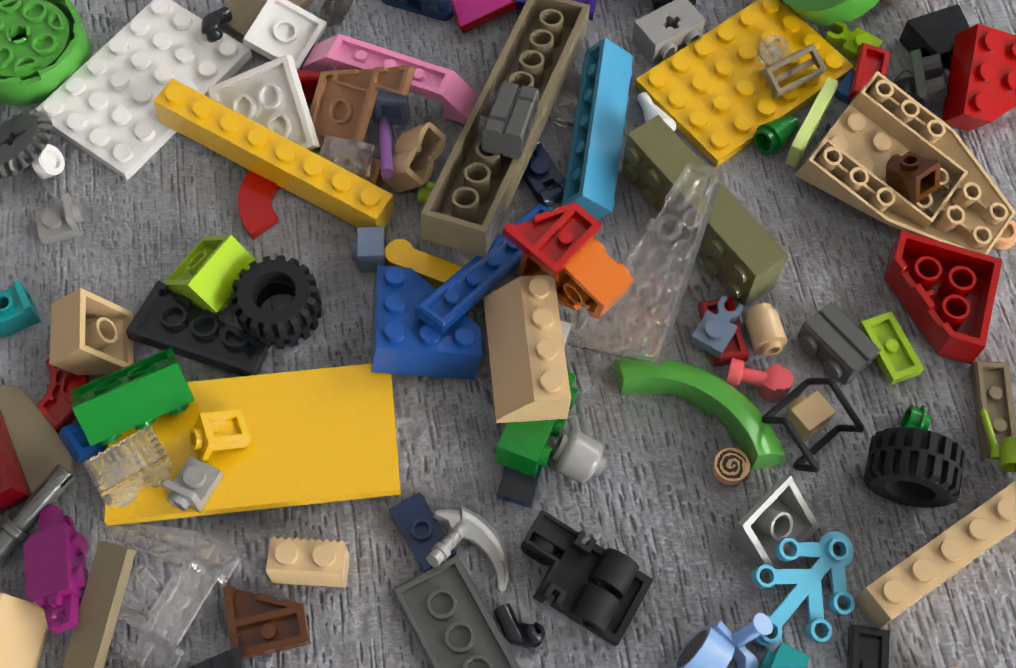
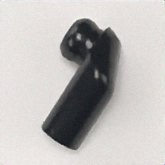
[493,603,545,649]

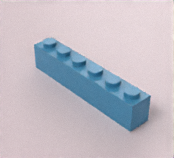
[562,38,633,220]

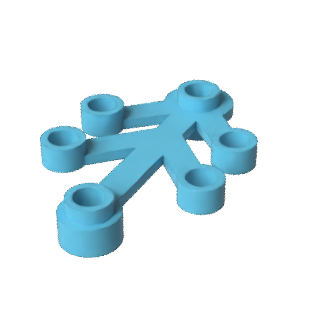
[751,531,855,647]

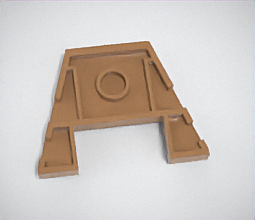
[310,65,416,188]

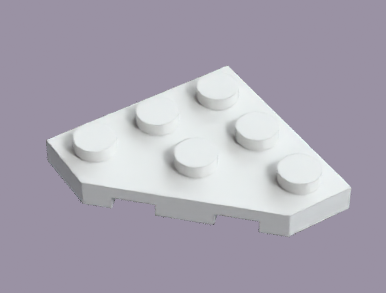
[208,54,320,150]

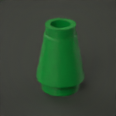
[753,115,799,154]

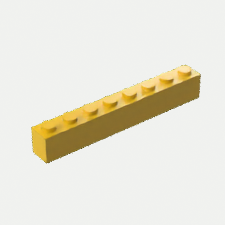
[153,78,394,228]

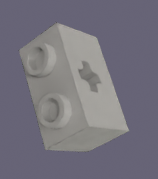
[632,0,705,65]

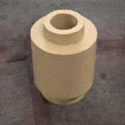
[744,303,788,356]

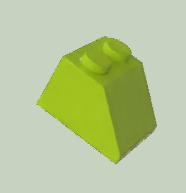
[163,235,259,313]

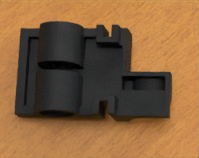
[520,510,653,647]

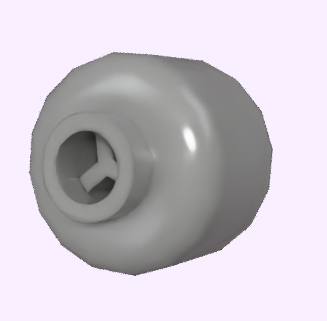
[551,430,607,483]

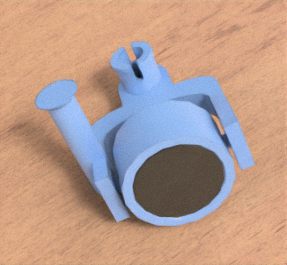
[673,613,773,668]

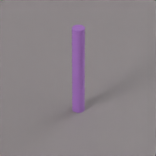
[378,117,394,179]

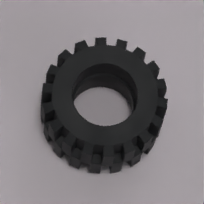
[231,255,322,349]
[864,427,966,508]

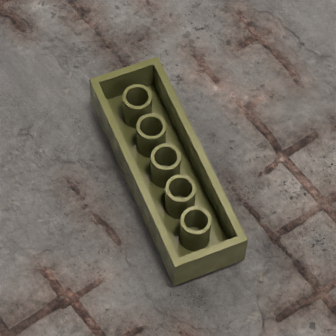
[622,115,788,308]

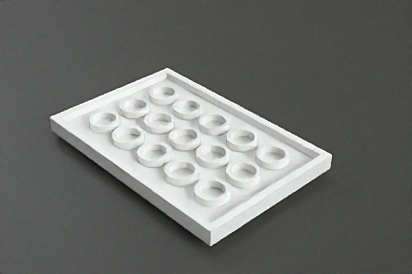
[36,0,253,181]

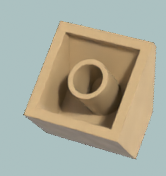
[49,288,134,375]

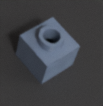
[351,226,387,273]

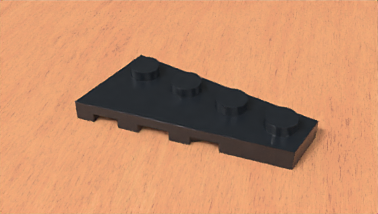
[126,280,268,376]

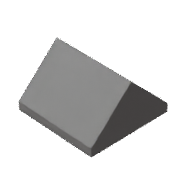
[729,474,820,575]

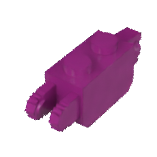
[24,505,89,634]

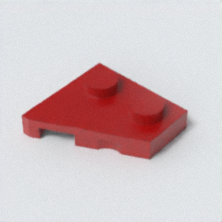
[502,202,602,278]

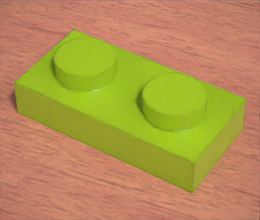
[858,311,924,385]

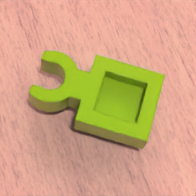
[825,21,884,62]

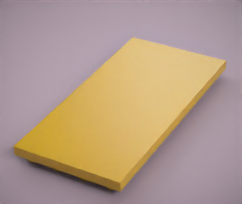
[104,363,401,526]

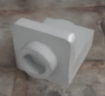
[35,193,85,245]
[161,456,224,513]

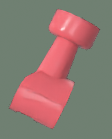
[725,358,794,402]

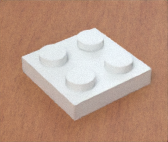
[243,0,327,70]

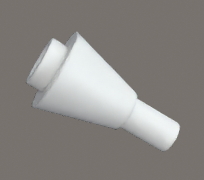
[637,92,676,132]

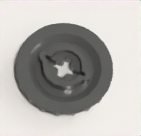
[0,109,53,179]

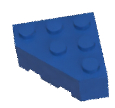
[371,265,482,380]

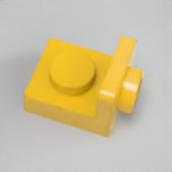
[189,409,251,462]

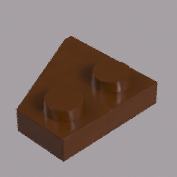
[223,586,311,659]

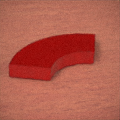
[238,170,281,240]
[36,358,89,434]

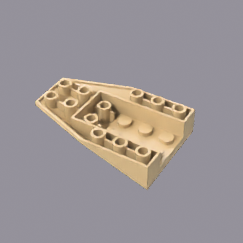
[794,71,1016,255]

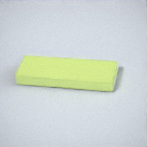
[785,77,838,168]

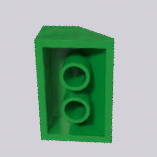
[71,347,195,446]

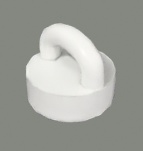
[32,144,65,179]

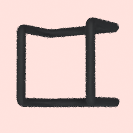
[762,378,864,472]

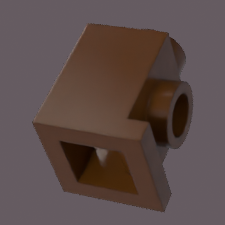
[886,151,940,203]

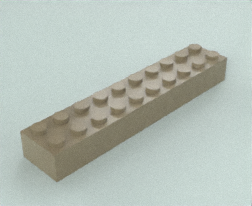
[421,0,590,258]

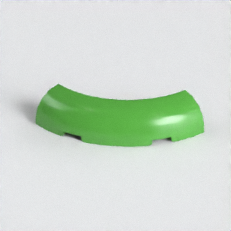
[612,357,786,470]

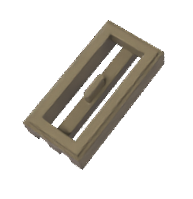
[759,43,828,99]

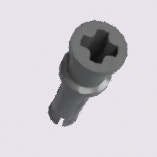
[0,464,77,568]

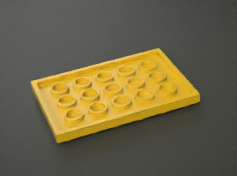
[634,0,854,167]

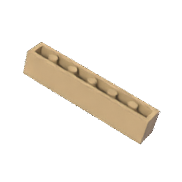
[855,480,1016,629]

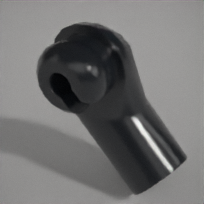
[201,7,233,43]

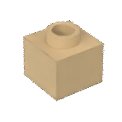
[786,390,836,442]

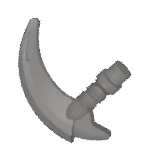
[426,506,509,593]

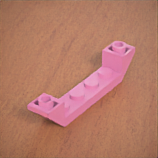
[302,34,479,125]

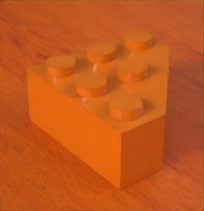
[517,207,634,319]

